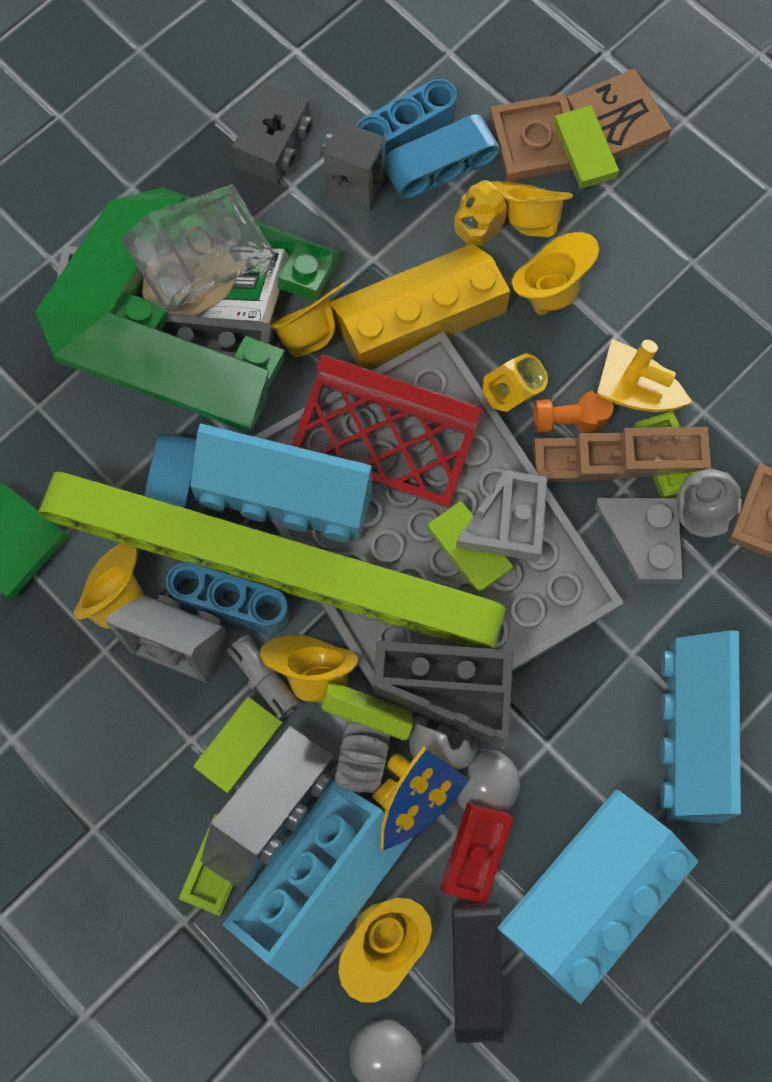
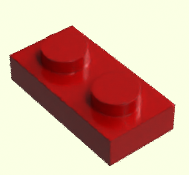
[440,802,514,903]

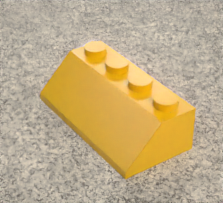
[330,243,510,370]

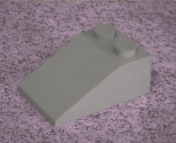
[106,595,228,683]

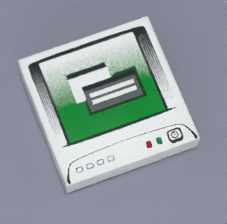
[196,247,290,324]

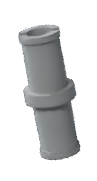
[226,635,302,720]

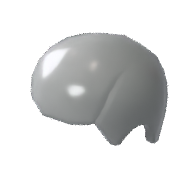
[676,468,742,538]
[409,715,478,771]
[456,749,521,813]
[349,1019,423,1082]

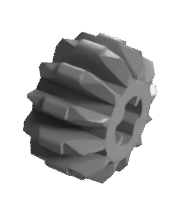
[335,720,390,793]

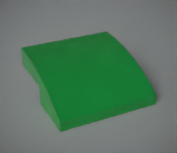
[0,483,69,600]

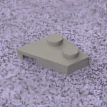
[456,470,547,561]
[595,498,683,584]

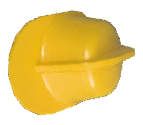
[491,181,573,237]
[512,232,600,316]
[270,281,346,357]
[73,543,144,629]
[260,635,358,702]
[338,898,432,1003]

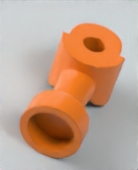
[534,390,614,433]

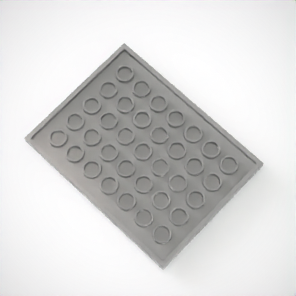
[254,331,624,724]

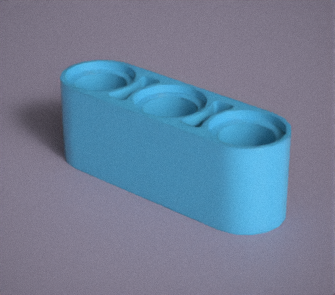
[356,79,457,156]
[385,114,500,199]
[137,433,197,550]
[166,562,290,635]

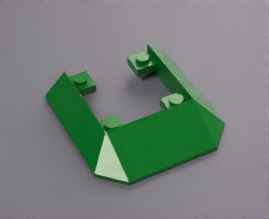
[35,187,345,433]

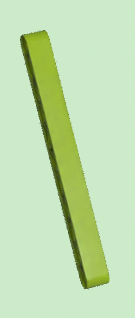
[38,472,506,649]

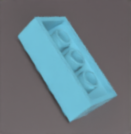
[190,423,372,542]
[660,630,741,824]
[222,779,413,989]
[497,790,699,1004]

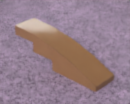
[532,427,711,483]

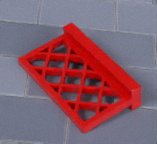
[291,354,482,509]

